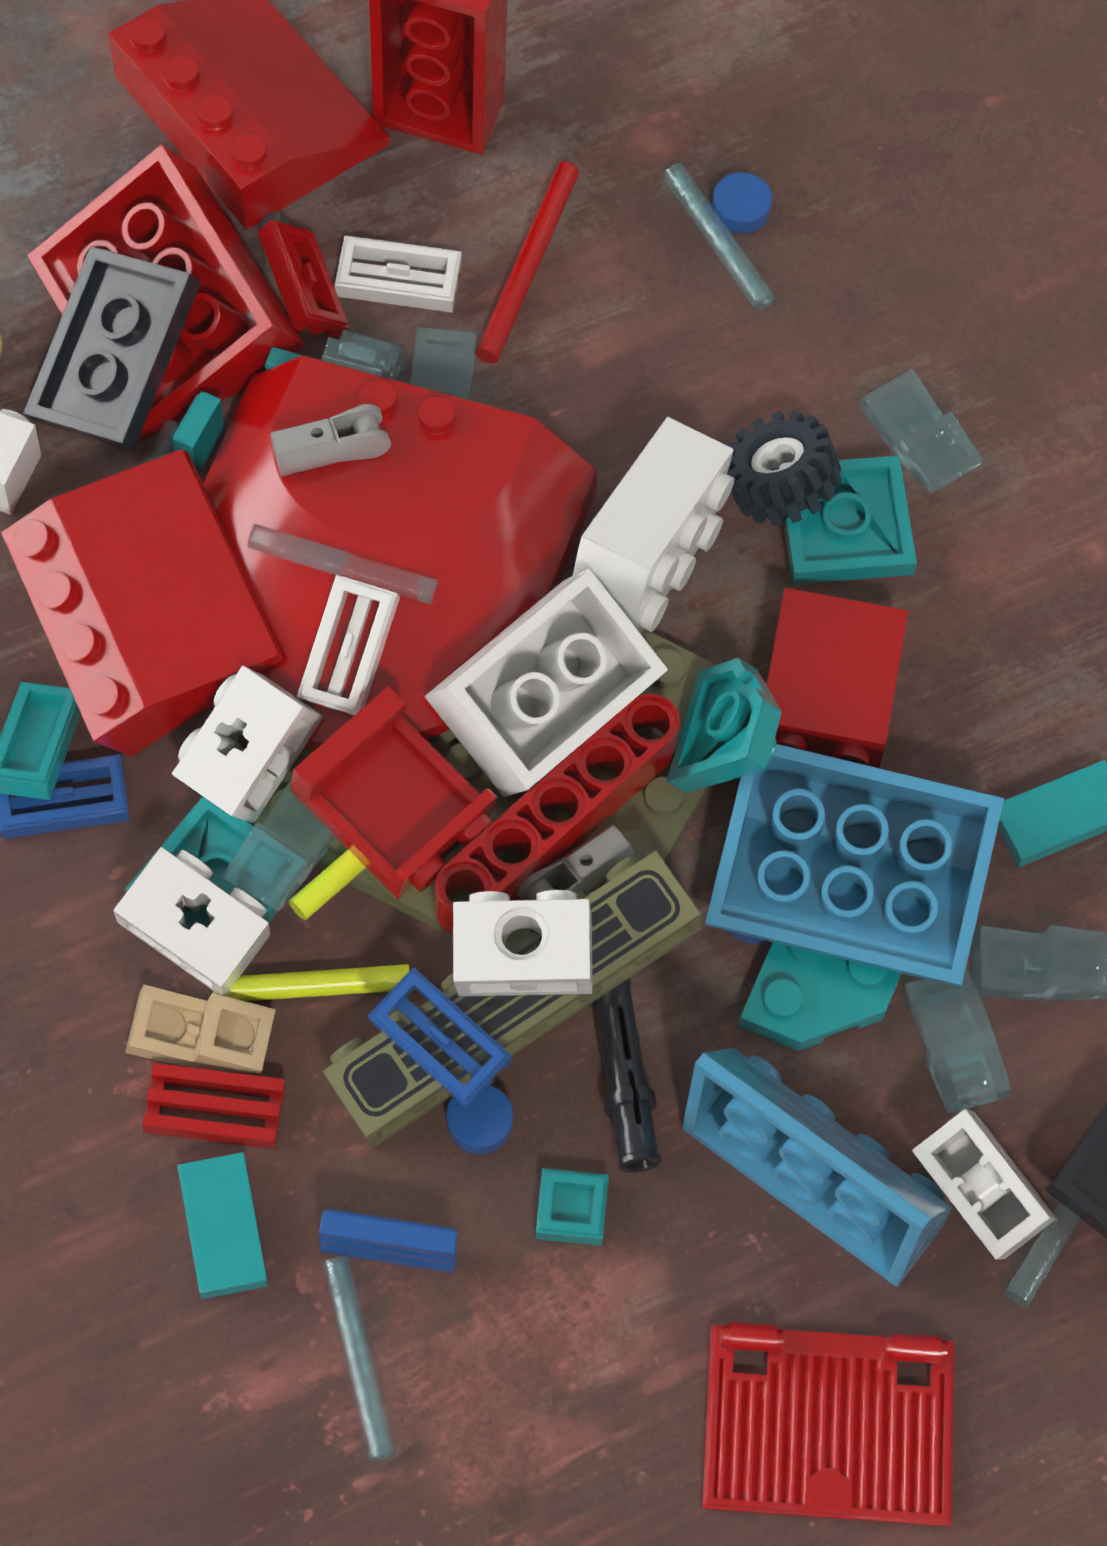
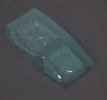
[409,327,477,400]
[321,330,407,381]
[858,369,984,494]
[221,779,336,912]
[971,925,1107,1000]
[905,969,1011,1113]

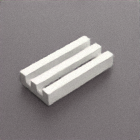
[335,235,462,313]
[297,575,400,716]

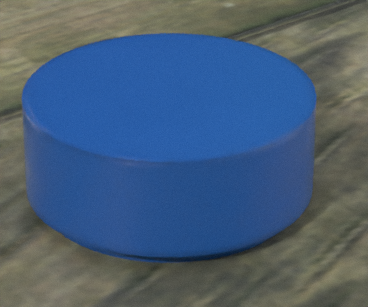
[712,172,772,233]
[447,1085,513,1154]

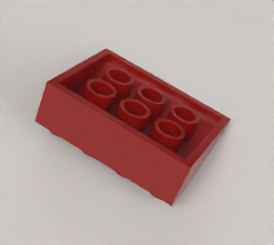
[108,0,391,231]
[27,144,306,440]
[1,449,285,757]

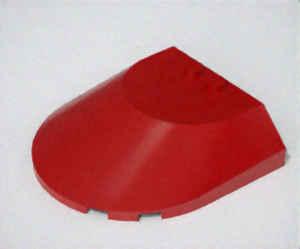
[203,355,597,750]

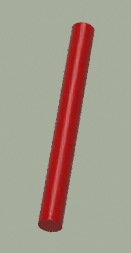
[475,161,580,364]

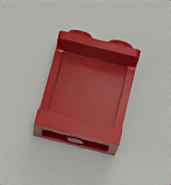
[767,588,908,768]
[290,685,497,899]

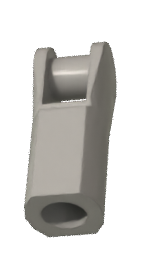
[270,404,391,477]
[517,824,635,900]

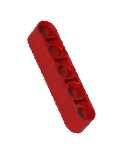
[435,693,680,935]

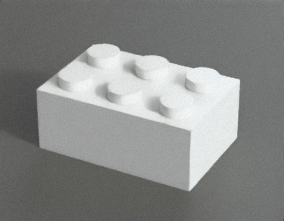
[572,417,735,633]
[424,568,668,797]

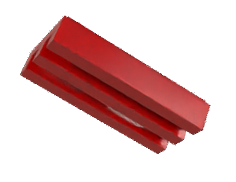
[257,220,349,340]
[142,1063,285,1149]

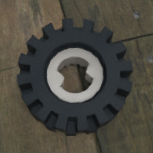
[727,411,842,525]

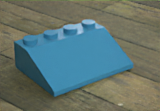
[705,744,1004,988]
[682,1048,952,1287]

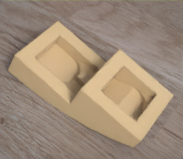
[125,984,276,1075]

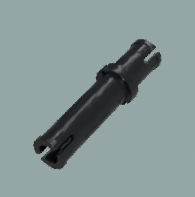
[593,978,661,1173]

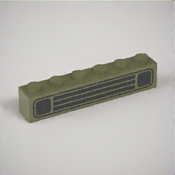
[323,850,702,1149]

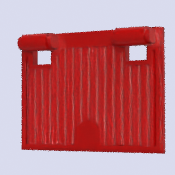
[702,1321,955,1527]

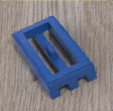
[0,754,130,839]
[368,967,513,1110]
[319,1209,458,1273]

